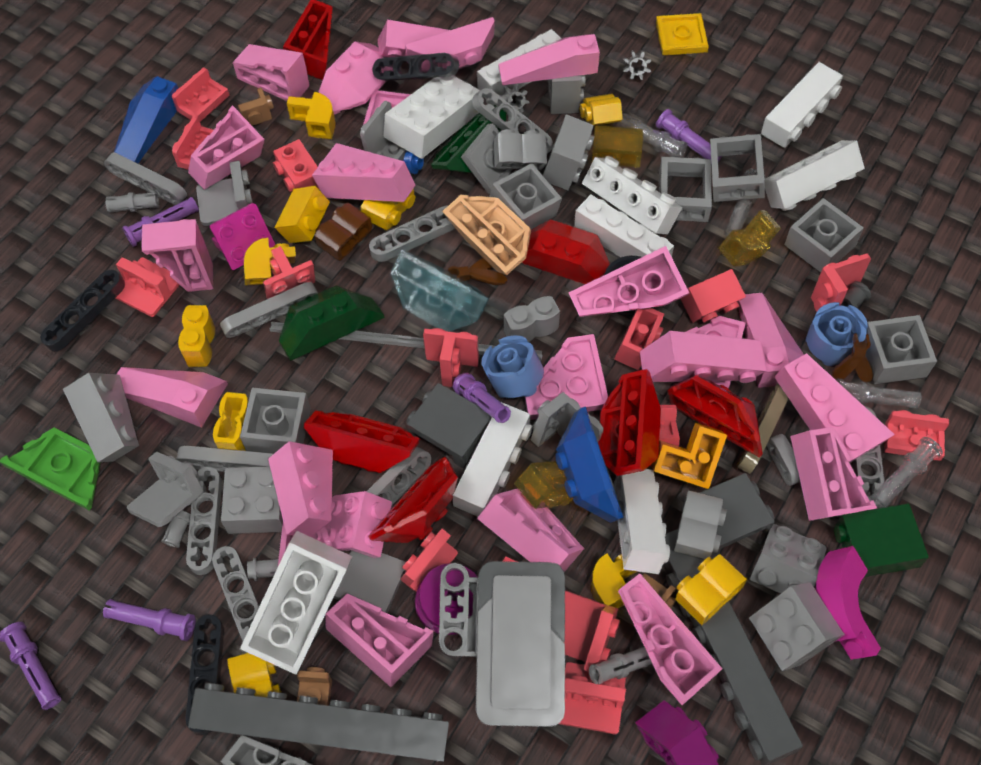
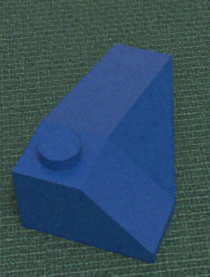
[114,76,178,164]

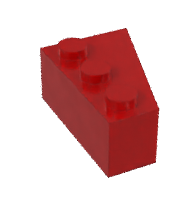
[283,0,333,80]

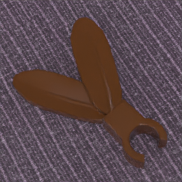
[448,258,507,285]
[831,333,873,382]

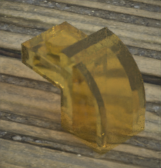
[718,210,781,266]

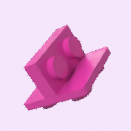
[209,203,275,270]

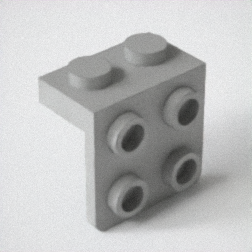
[360,101,407,161]
[196,161,253,226]
[531,392,604,447]
[127,452,204,527]
[750,524,826,593]

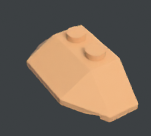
[442,195,531,275]

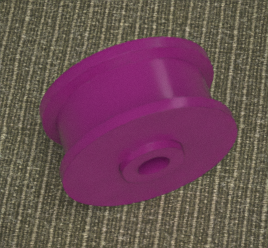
[415,563,478,635]

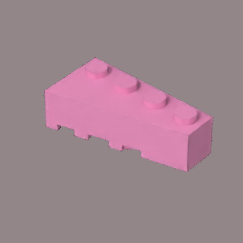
[640,331,766,383]
[775,353,895,463]

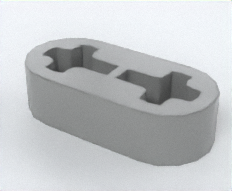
[767,434,800,486]

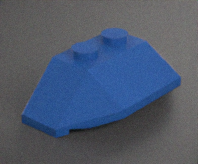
[555,407,624,523]

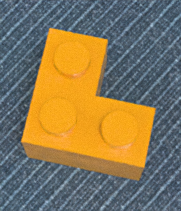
[651,423,727,489]

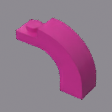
[816,546,881,660]

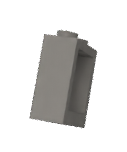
[710,134,765,202]
[659,157,712,222]

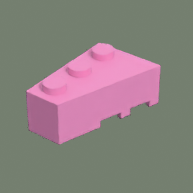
[233,44,310,101]
[188,105,265,190]
[142,219,213,292]
[790,427,877,521]
[268,441,333,537]
[477,486,584,572]
[325,594,434,687]

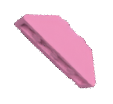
[405,17,495,73]
[318,41,393,115]

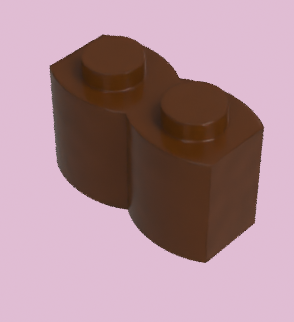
[314,203,372,261]

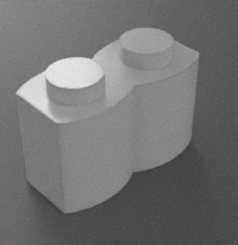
[494,129,547,170]
[504,296,560,342]
[674,490,727,559]

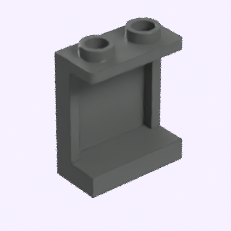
[406,383,492,468]
[682,473,775,558]

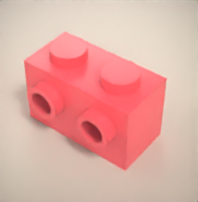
[273,139,320,192]
[680,269,746,323]
[614,308,664,370]

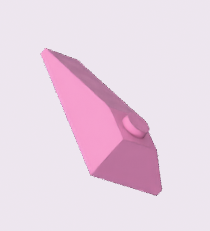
[378,20,450,57]
[498,34,600,85]
[569,246,689,317]
[738,293,804,388]
[117,367,228,428]
[618,574,723,705]

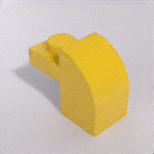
[287,92,335,139]
[244,238,296,285]
[591,553,638,609]

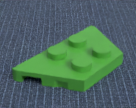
[0,428,100,511]

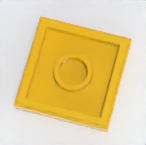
[656,13,708,55]

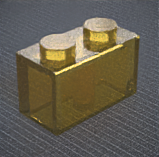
[592,125,644,168]
[514,461,573,509]

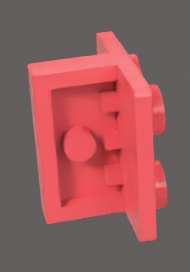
[263,246,315,299]
[115,257,179,317]
[423,328,479,387]
[558,662,626,735]

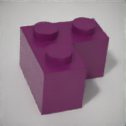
[635,701,719,765]

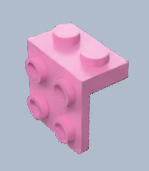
[325,491,392,558]

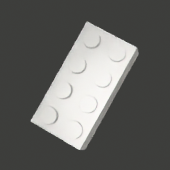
[383,76,480,159]
[240,531,352,674]

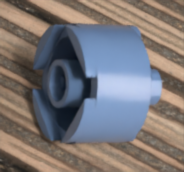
[806,302,868,366]
[482,335,544,398]

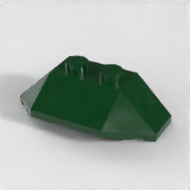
[431,104,507,173]
[279,285,385,361]

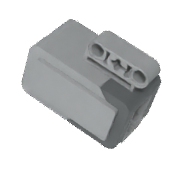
[439,561,565,726]

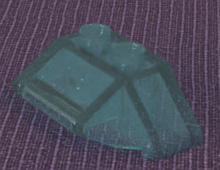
[390,250,489,332]

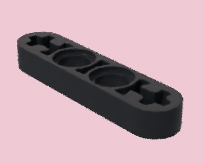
[372,53,459,81]
[40,270,125,351]
[185,614,224,736]

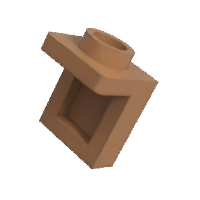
[238,88,274,125]

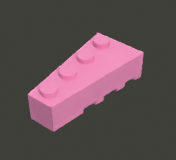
[312,143,415,202]

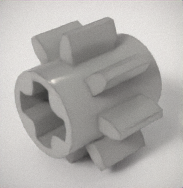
[623,50,651,80]
[499,84,529,113]

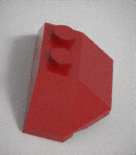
[521,219,610,284]
[598,369,661,476]
[667,375,763,458]
[304,410,420,473]
[368,456,458,543]

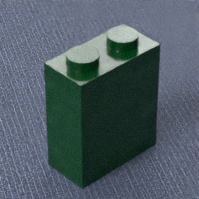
[834,504,929,577]

